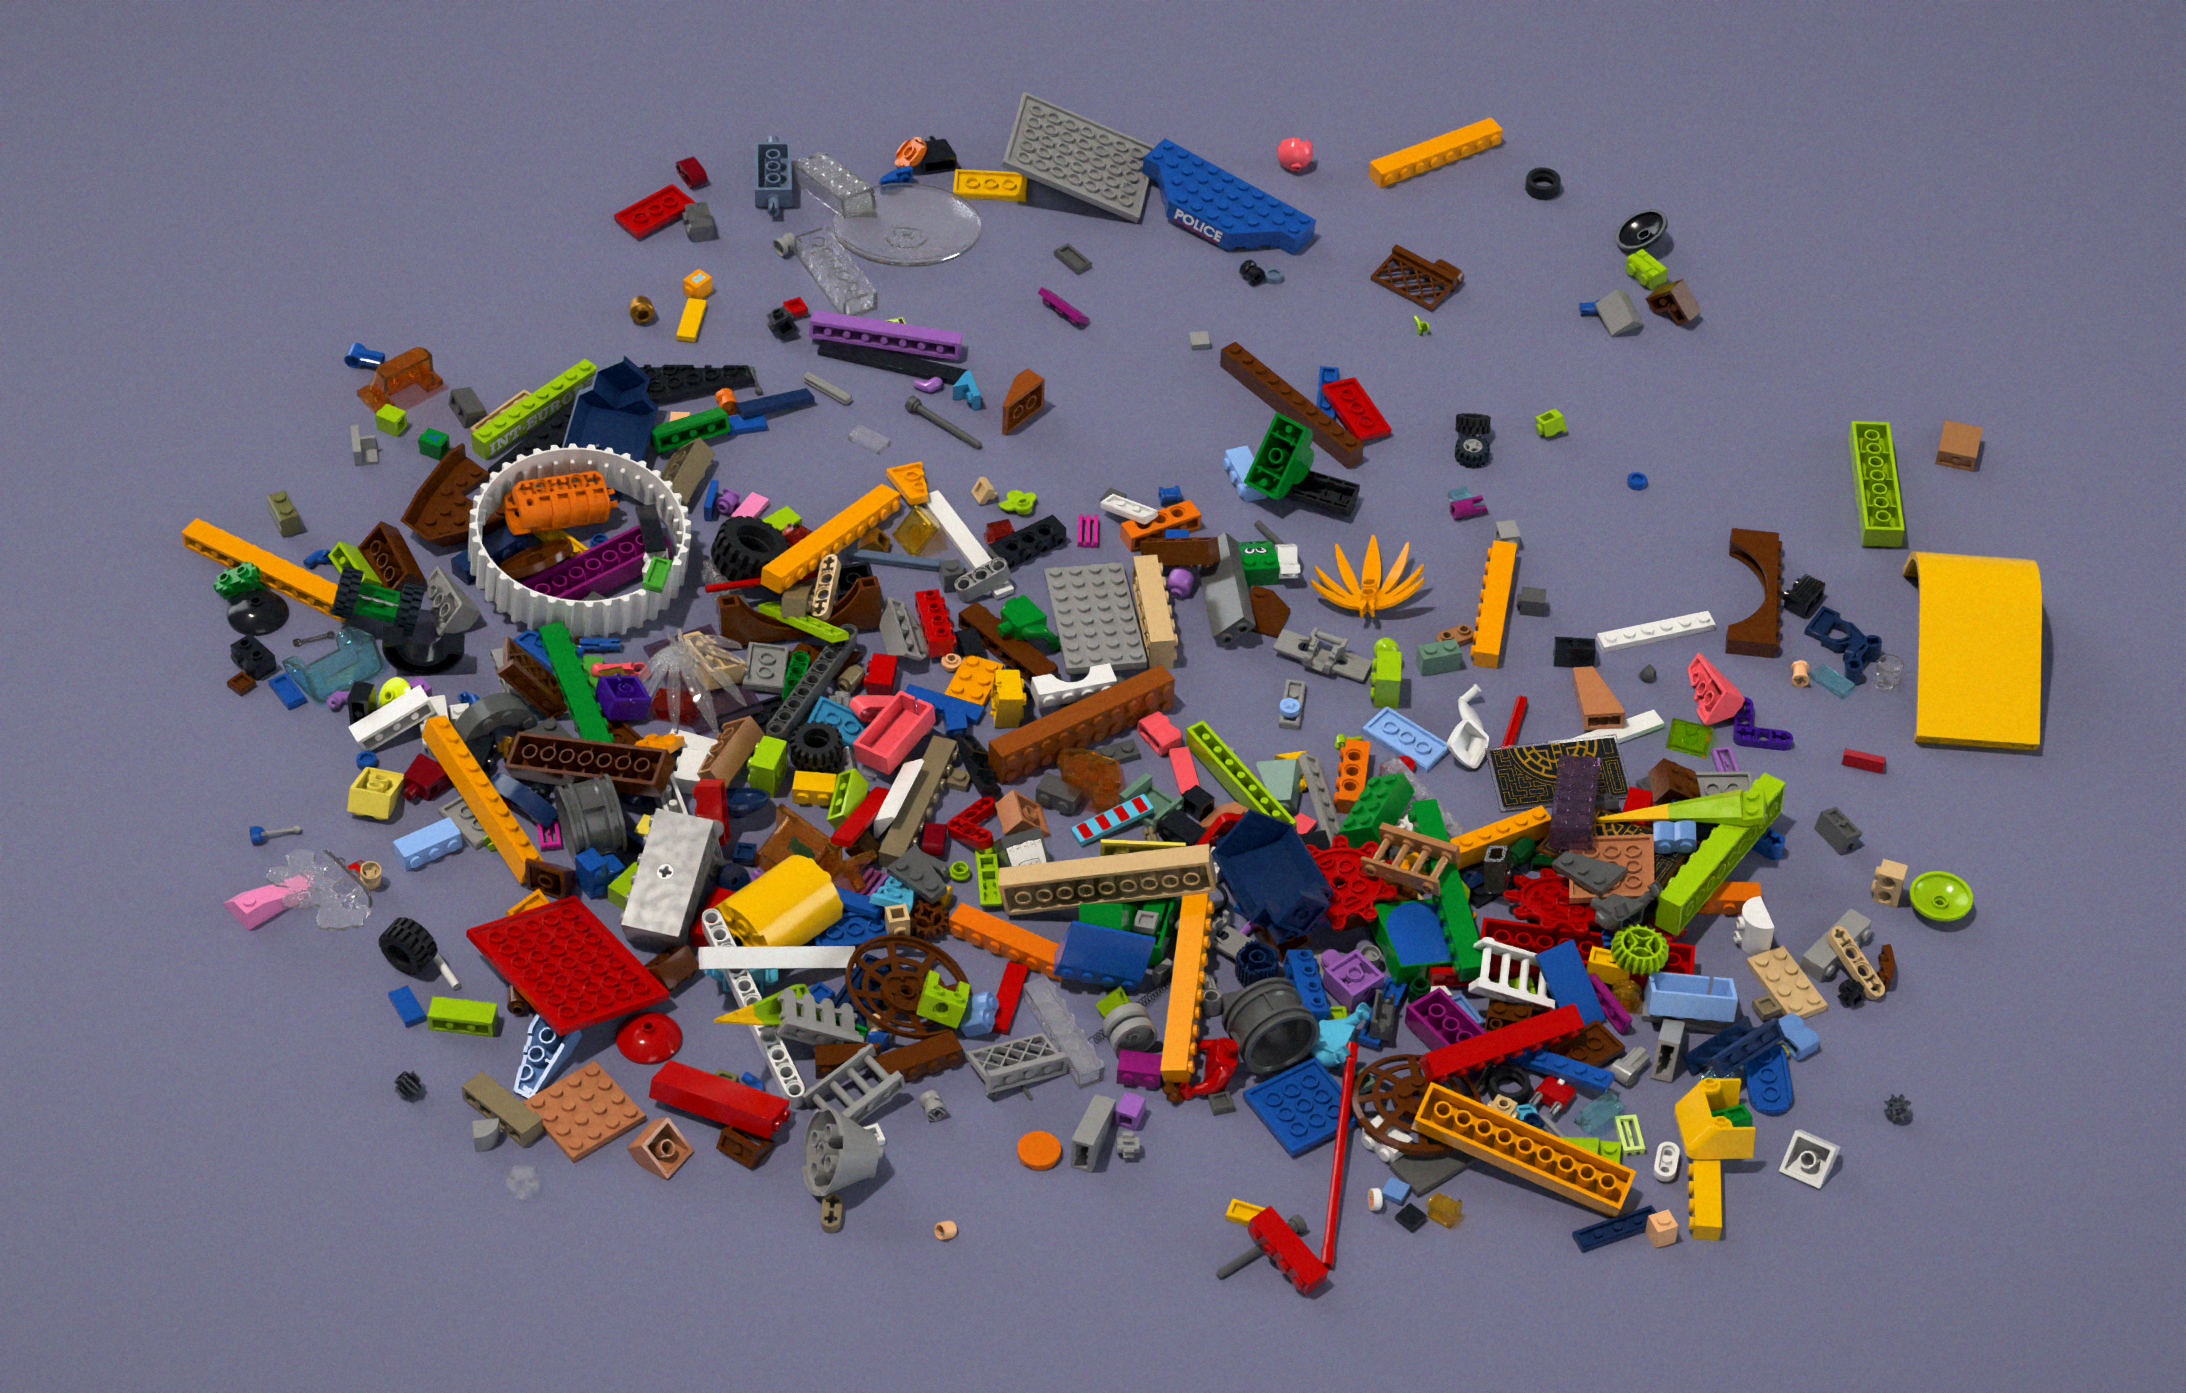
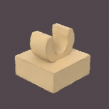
[971,476,998,505]

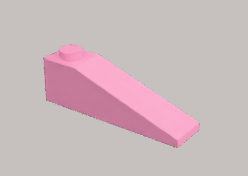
[224,874,319,930]

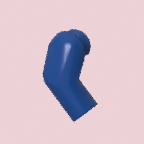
[458,691,480,706]

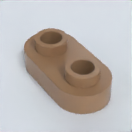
[1436,624,1474,647]

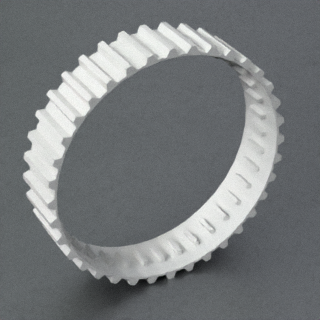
[468,444,691,638]

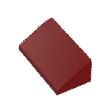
[1841,748,1886,774]

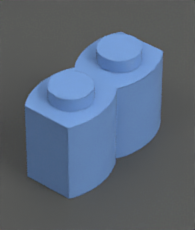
[1653,820,1697,854]
[960,991,999,1038]
[1778,1012,1820,1061]

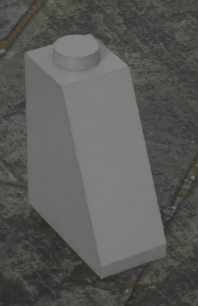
[1650,1018,1685,1083]

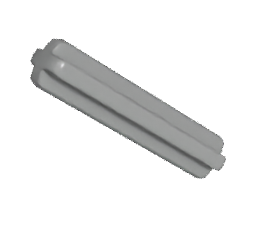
[803,372,852,405]

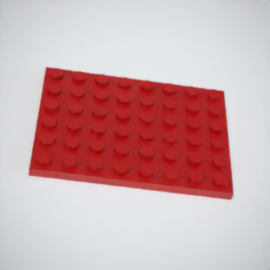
[466,895,670,1036]

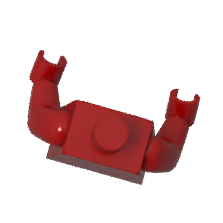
[1179,1037,1238,1100]

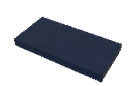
[833,953,904,1027]

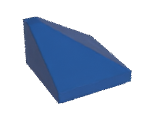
[867,1030,890,1051]

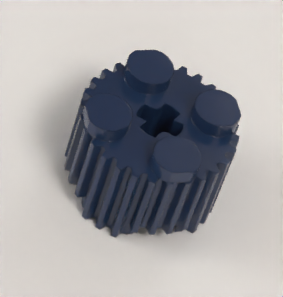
[1235,940,1279,989]

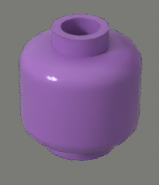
[1166,567,1194,598]

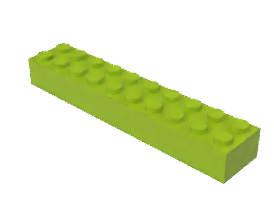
[1654,773,1786,936]

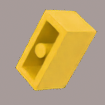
[792,771,837,806]

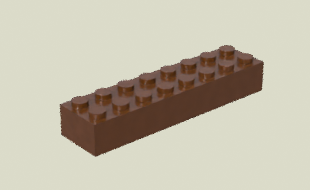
[505,732,675,798]

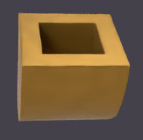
[857,527,890,552]

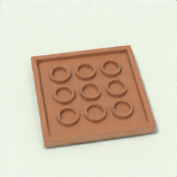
[1569,834,1655,904]
[523,1060,646,1163]

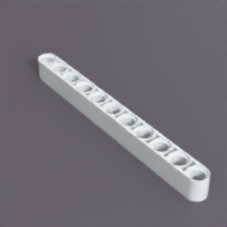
[702,908,805,1108]

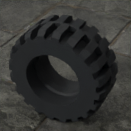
[711,516,790,588]

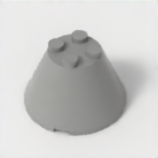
[802,1106,883,1196]

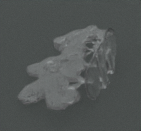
[266,848,373,931]

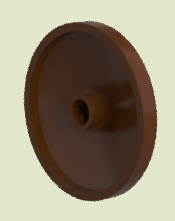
[498,538,574,580]

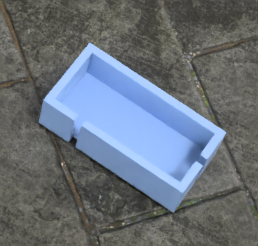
[1644,972,1738,1023]

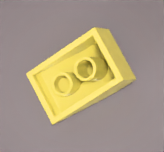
[347,767,404,820]

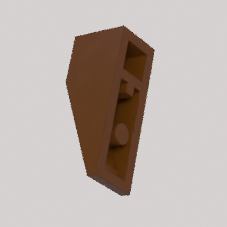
[815,1043,881,1079]

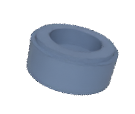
[1264,267,1283,285]

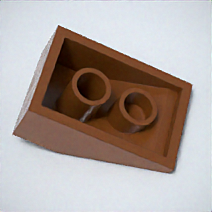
[1002,368,1045,435]

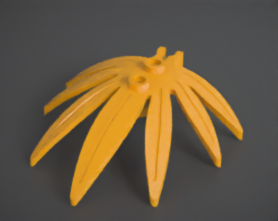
[1311,535,1424,618]

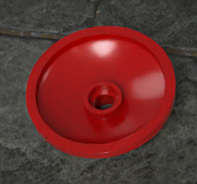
[616,1012,682,1065]

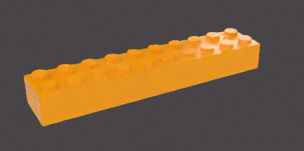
[1411,1082,1636,1217]

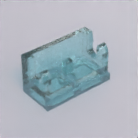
[1574,1090,1626,1135]

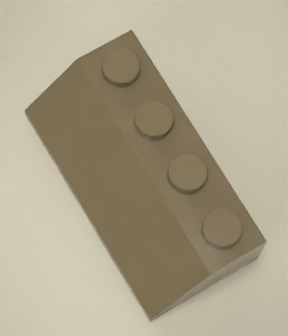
[660,437,715,506]

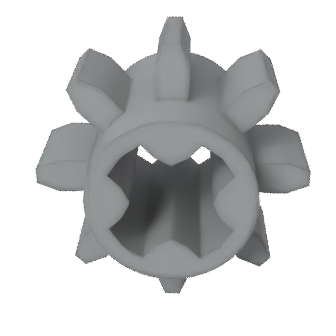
[829,691,853,708]
[1116,1131,1140,1158]

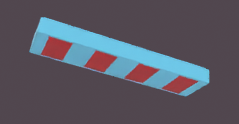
[1071,794,1154,847]

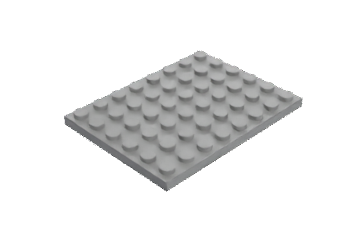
[1001,92,1155,223]

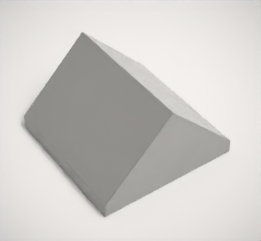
[1594,289,1644,336]

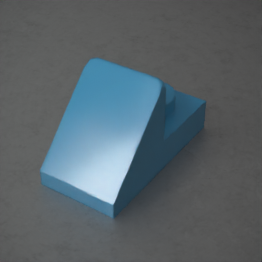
[953,370,981,411]

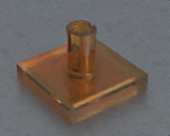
[828,849,877,892]

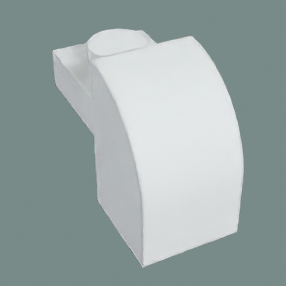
[1275,544,1300,579]

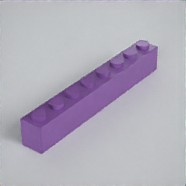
[809,310,963,360]

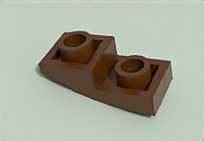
[1877,944,1895,992]

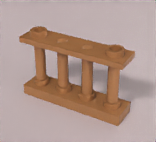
[1360,822,1461,896]

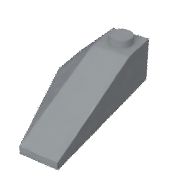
[426,565,481,637]

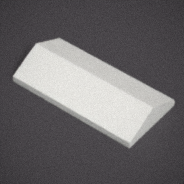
[874,759,924,839]

